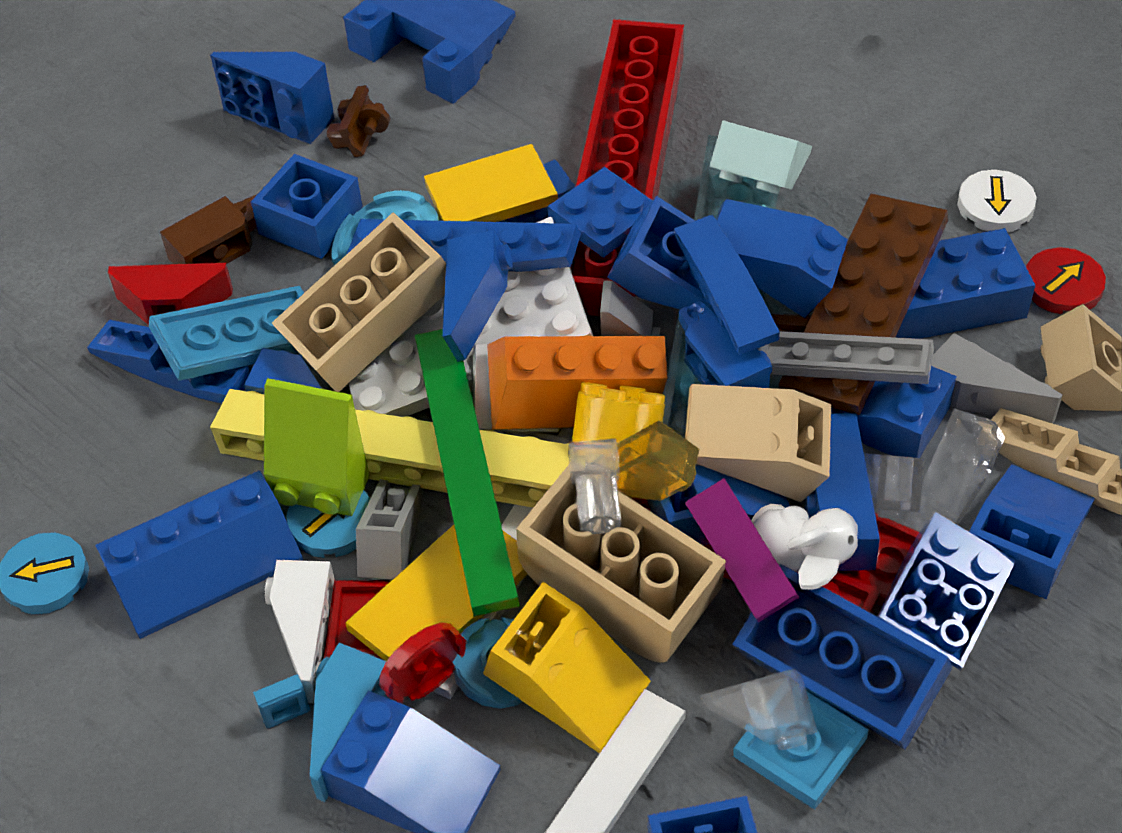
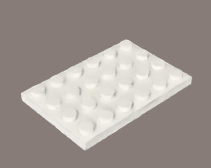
[349,217,593,417]

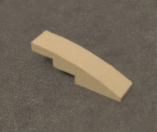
[979,408,1122,515]

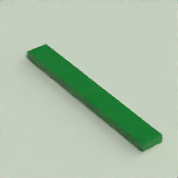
[415,329,520,617]

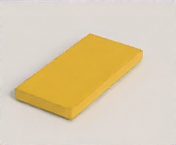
[346,525,527,661]

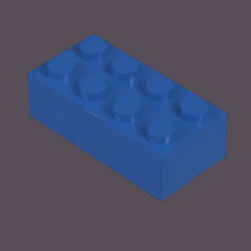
[895,228,1035,339]
[732,563,953,750]

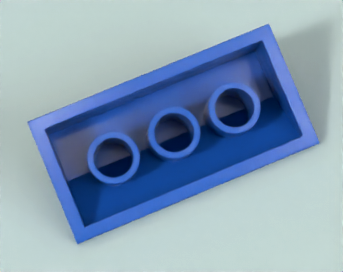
[96,470,303,639]

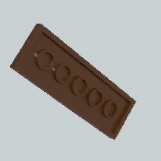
[778,194,949,415]

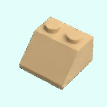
[1040,304,1122,411]

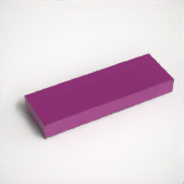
[685,478,799,622]

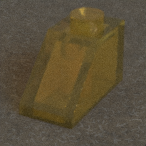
[594,421,699,501]

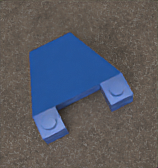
[343,0,515,104]

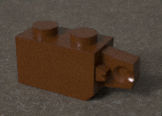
[160,195,257,264]

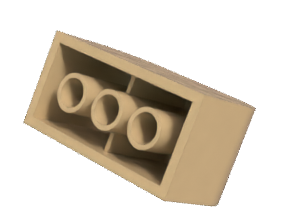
[516,461,726,663]

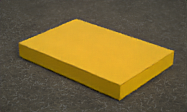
[424,144,558,222]

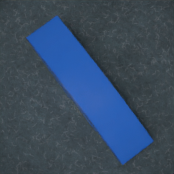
[674,215,780,355]
[87,320,250,404]

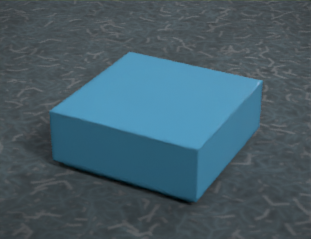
[253,674,310,729]

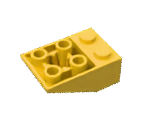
[483,582,651,754]

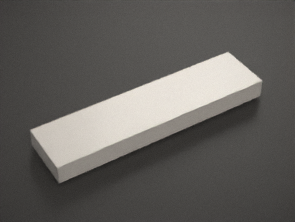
[545,689,685,833]

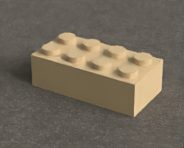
[272,212,446,392]

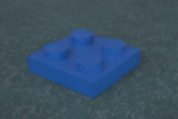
[548,167,652,257]

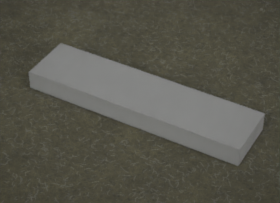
[758,331,934,384]

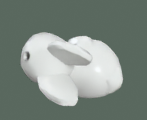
[751,504,858,590]

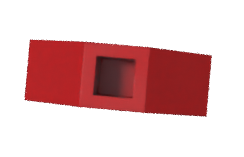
[108,263,233,325]

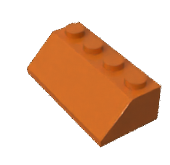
[487,336,668,430]

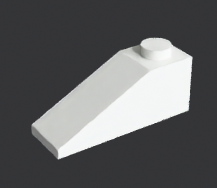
[265,560,335,704]

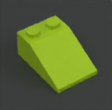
[264,378,370,516]

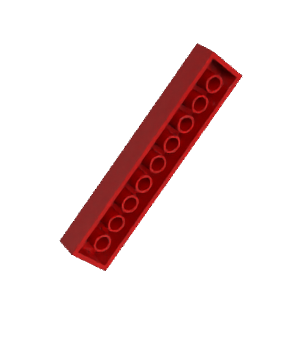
[570,19,684,316]

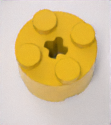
[571,382,665,457]

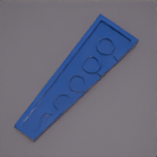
[346,219,581,272]

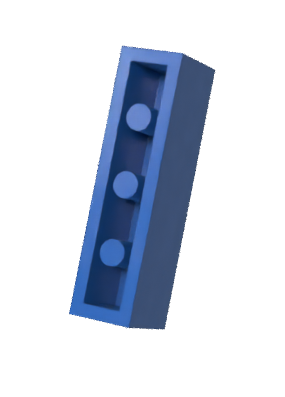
[804,413,880,571]

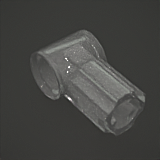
[568,439,621,534]

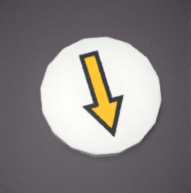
[957,169,1037,232]

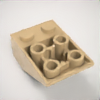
[683,384,831,502]

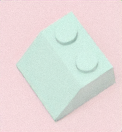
[709,121,812,194]

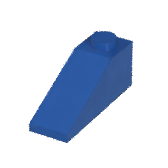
[442,229,513,362]

